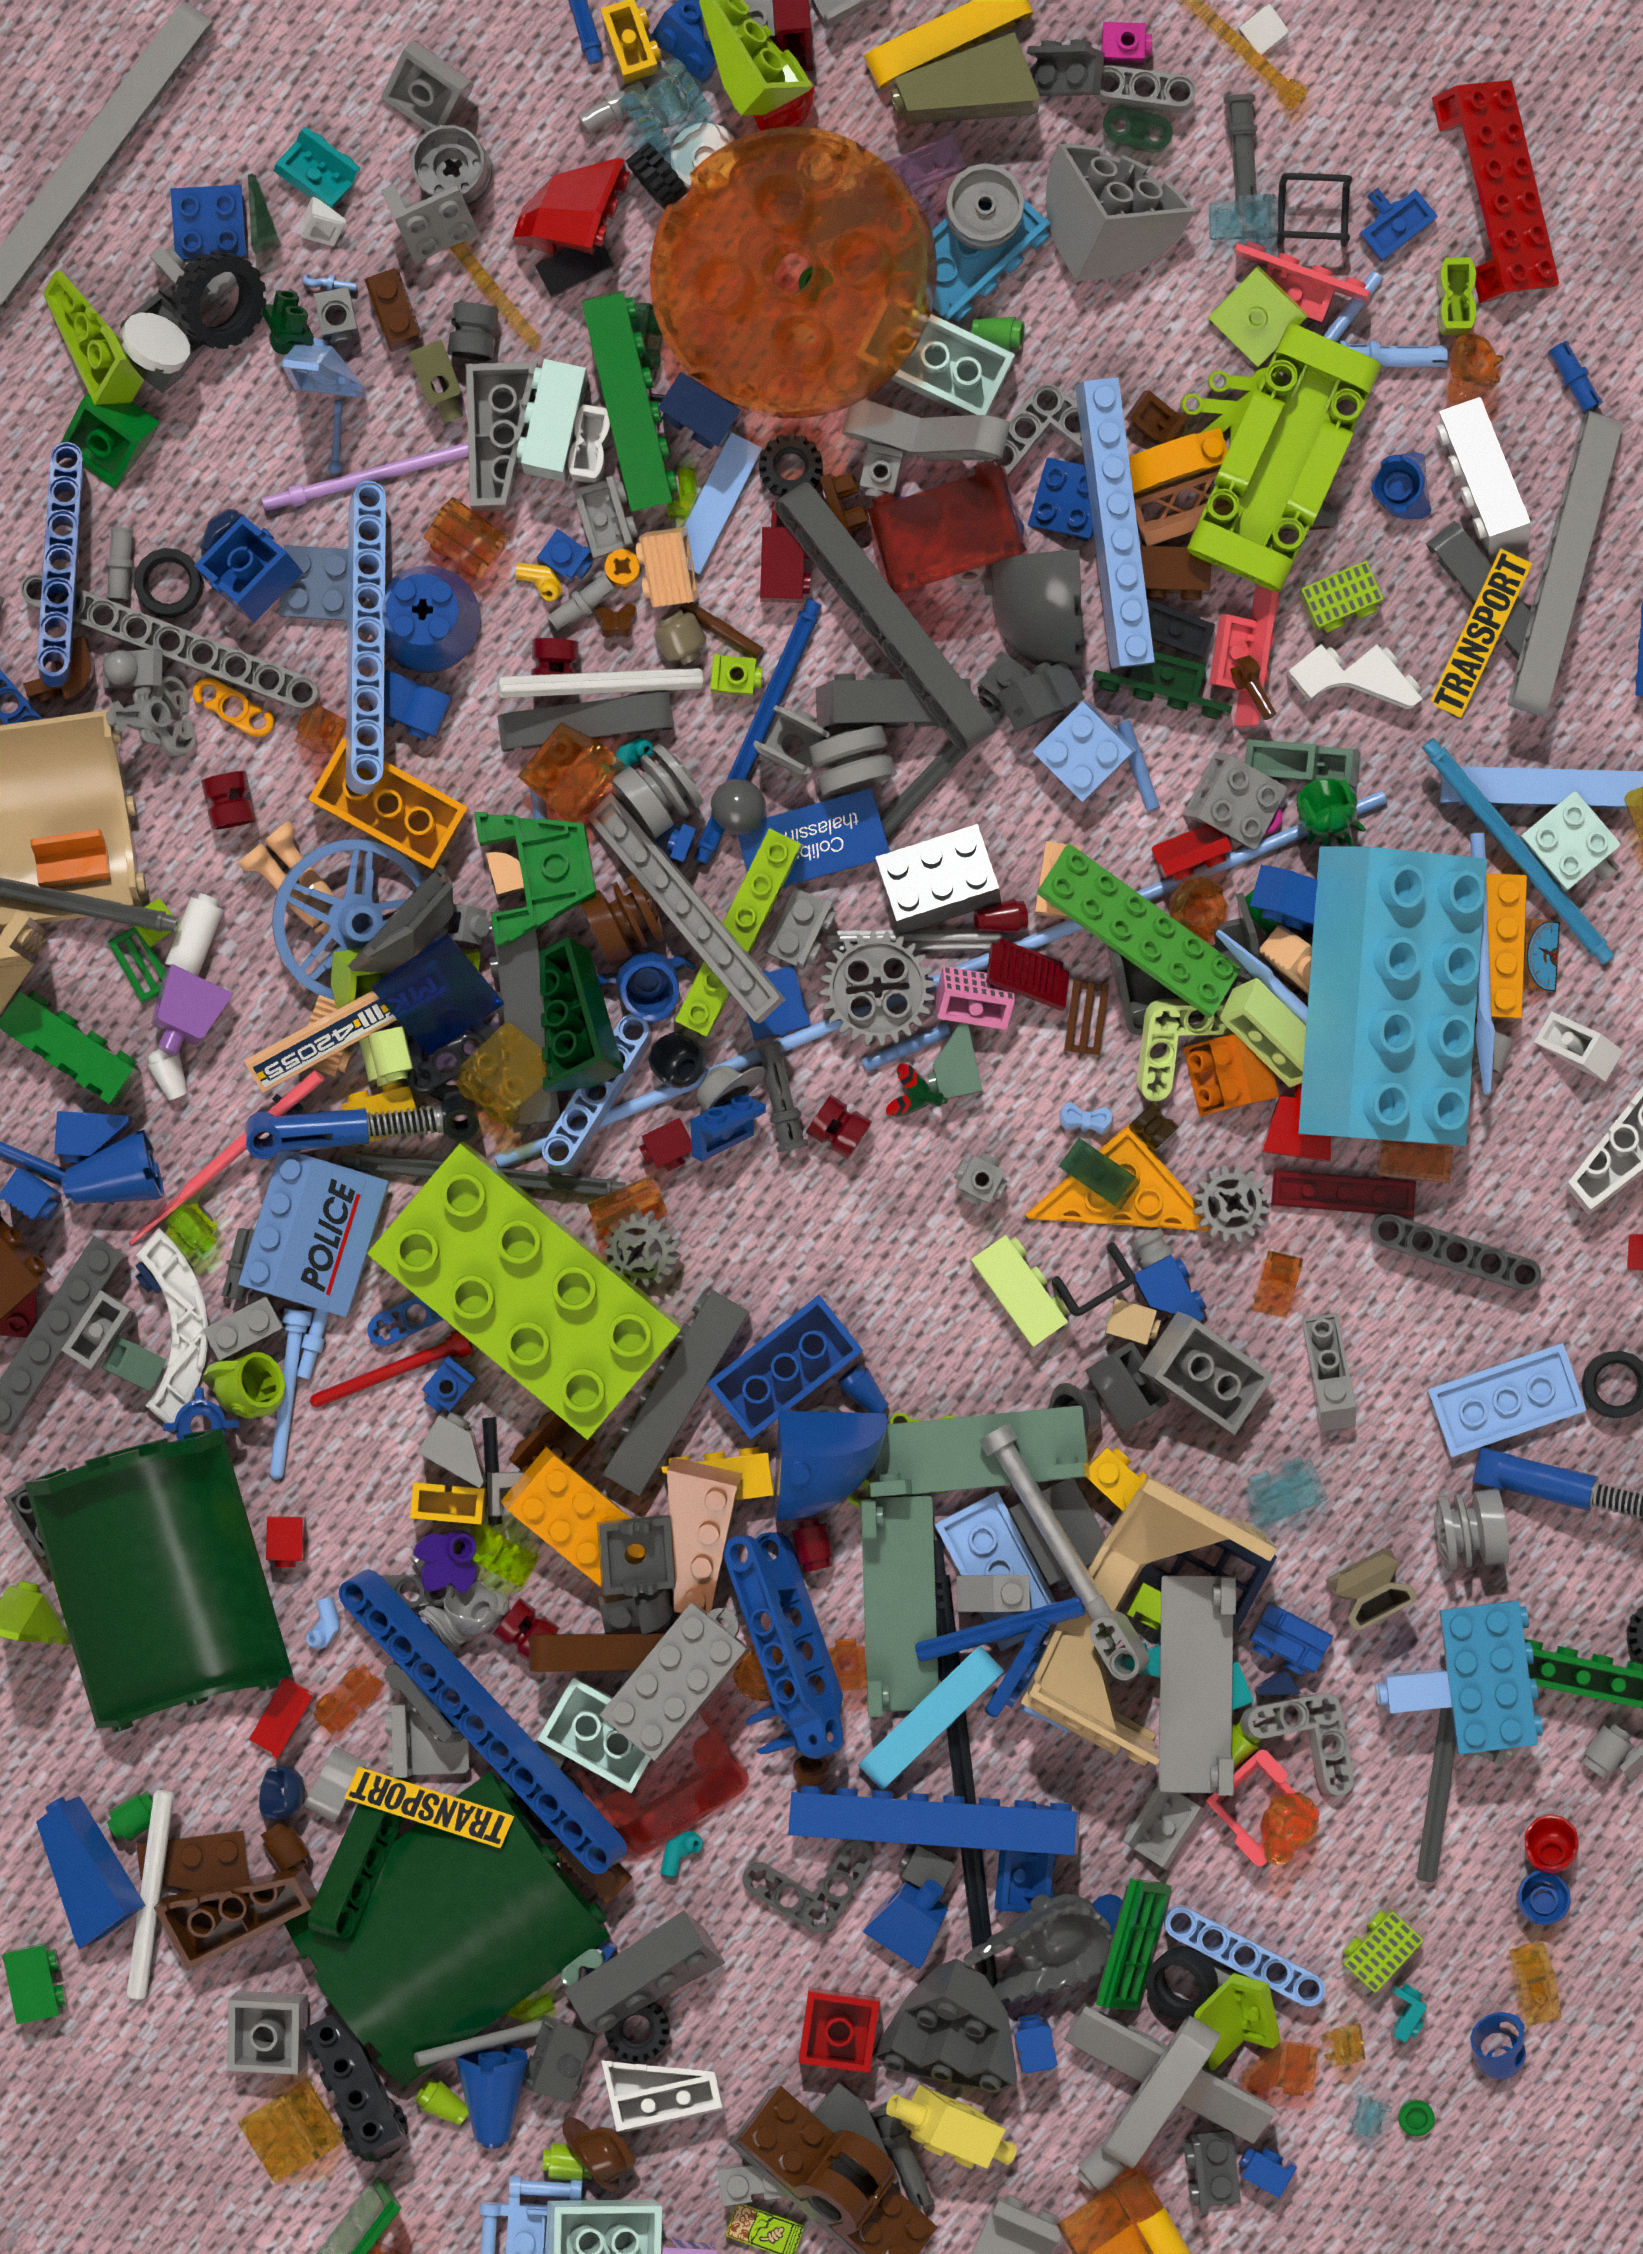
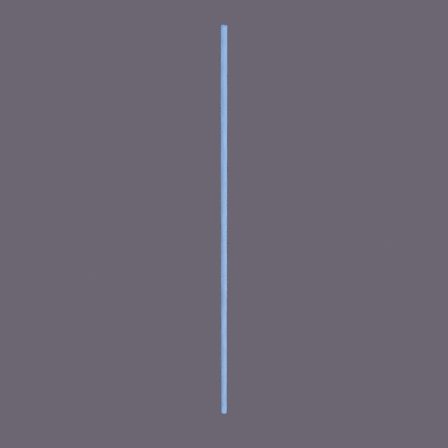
[494,790,1387,1168]

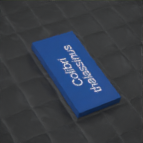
[738,788,890,888]

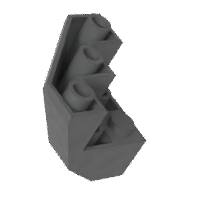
[872,1959,1018,2093]

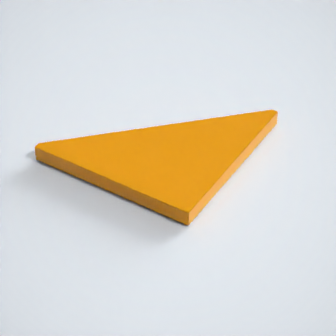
[1025,1124,1210,1231]

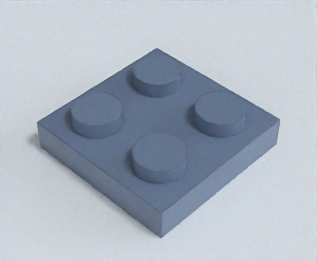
[279,545,348,621]

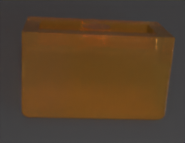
[587,1175,668,1240]

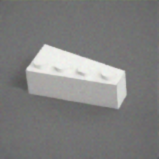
[1435,398,1530,561]
[1566,1087,1643,1215]

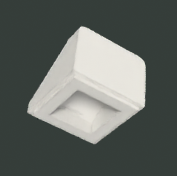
[1239,4,1289,57]
[300,197,346,246]

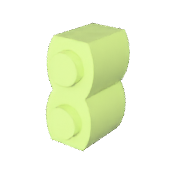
[359,1026,413,1087]

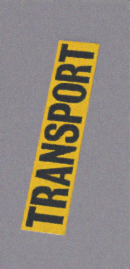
[1431,548,1533,718]
[345,1766,514,1849]

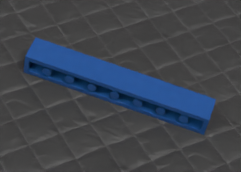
[788,1785,1080,1855]

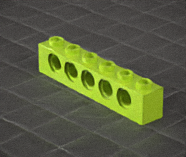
[675,828,803,1037]

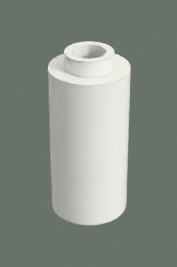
[165,893,224,976]

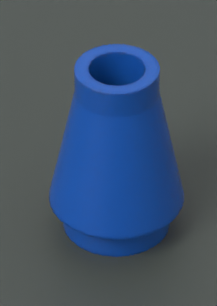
[838,1363,889,1413]

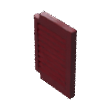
[986,938,1069,1011]

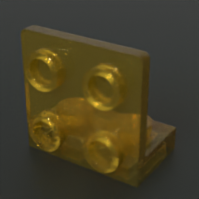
[238,2078,345,2182]

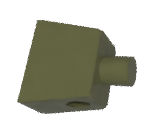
[408,339,463,423]

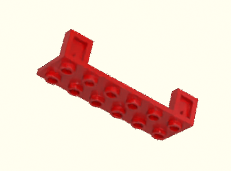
[1432,80,1559,303]

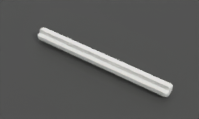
[497,668,704,698]
[127,1790,174,2000]

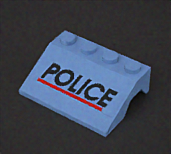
[238,1151,390,1318]

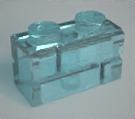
[1243,1456,1328,1527]

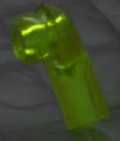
[667,467,697,521]
[505,1993,556,2023]

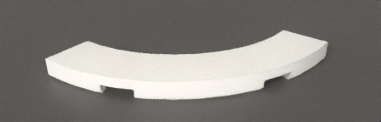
[135,1228,208,1423]

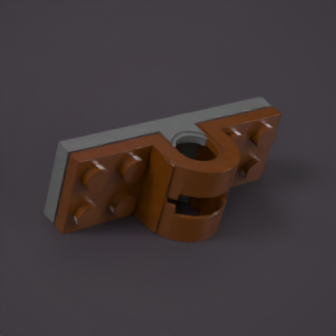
[729,2085,937,2254]

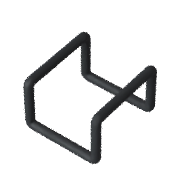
[1277,173,1353,247]
[1052,1242,1135,1316]

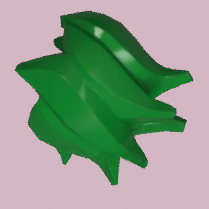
[1296,778,1366,846]

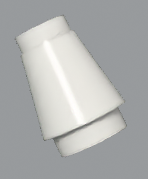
[146,1049,188,1100]

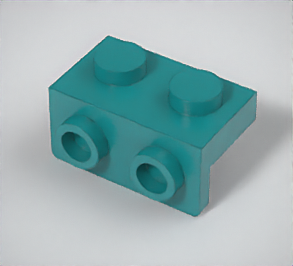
[273,127,360,209]

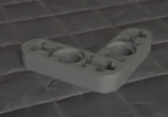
[742,1840,873,1933]

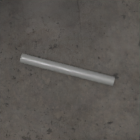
[414,2020,543,2067]

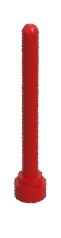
[310,1330,474,1408]

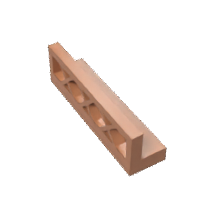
[1134,467,1232,546]

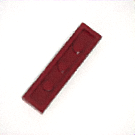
[1271,1169,1416,1217]

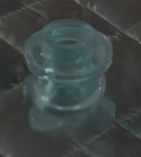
[1348,2094,1393,2138]

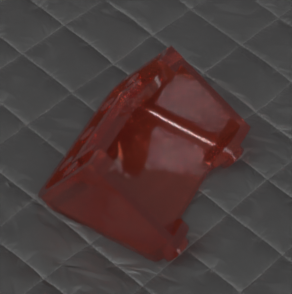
[867,460,1030,593]

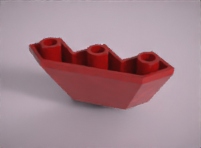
[513,158,630,255]

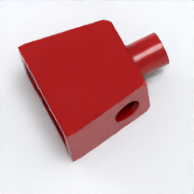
[1261,1083,1331,1162]

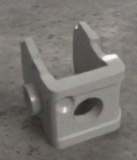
[754,705,830,780]

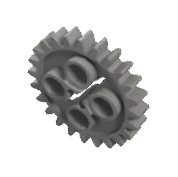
[820,930,935,1047]

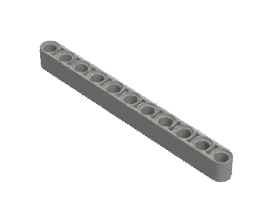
[0,1,214,316]

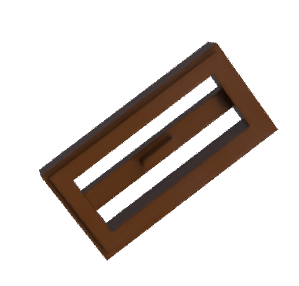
[1064,980,1109,1056]

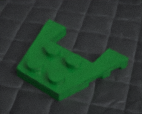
[474,812,597,948]

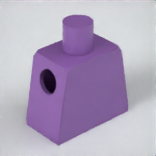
[151,964,233,1056]

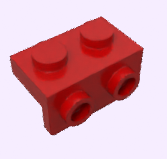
[1151,824,1232,882]

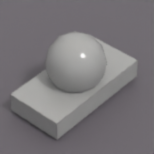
[103,649,163,690]

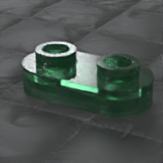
[1102,106,1173,153]

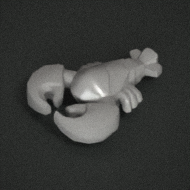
[106,676,197,757]

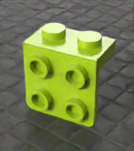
[1194,1973,1281,2071]

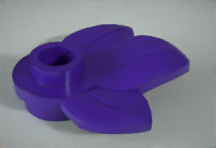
[413,1530,476,1594]

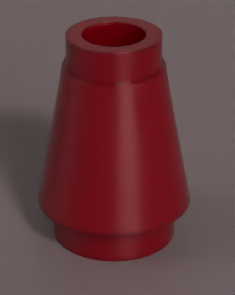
[973,898,1028,934]

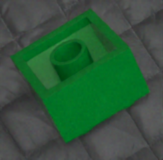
[60,394,160,489]

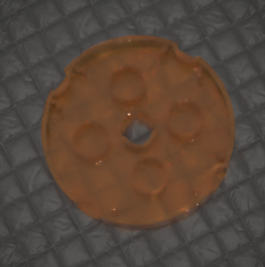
[650,127,937,418]

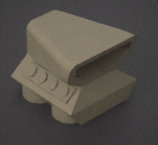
[1325,1548,1417,1631]

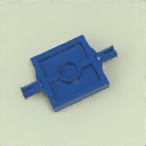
[985,1620,1050,1718]

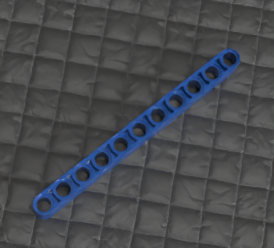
[339,1569,627,1874]

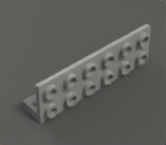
[1158,1575,1236,1796]

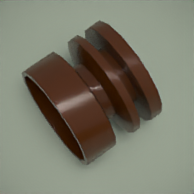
[580,874,665,967]

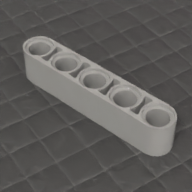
[1101,2015,1221,2169]

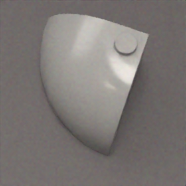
[1046,144,1195,281]

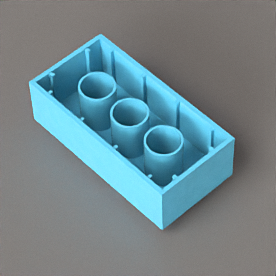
[1298,846,1487,1146]

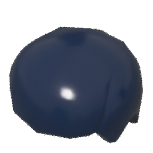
[259,1765,306,1820]

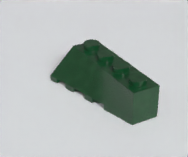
[539,937,624,1092]

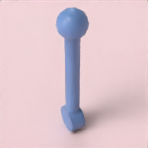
[328,400,342,474]

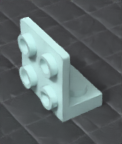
[1519,792,1620,892]

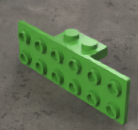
[1037,844,1241,1018]

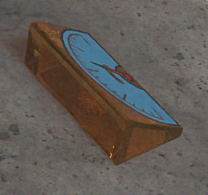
[1523,918,1560,993]

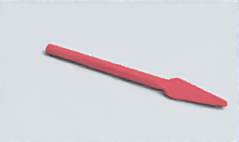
[128,1069,324,1245]

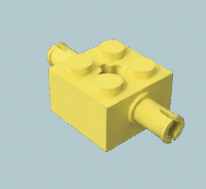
[886,2084,1017,2169]

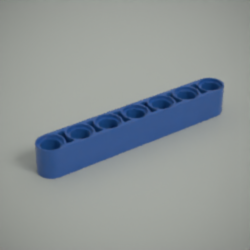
[37,442,84,687]

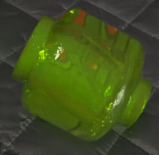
[165,1203,219,1256]

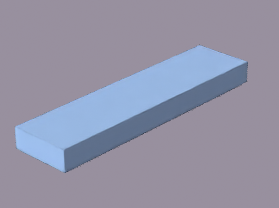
[684,432,763,576]

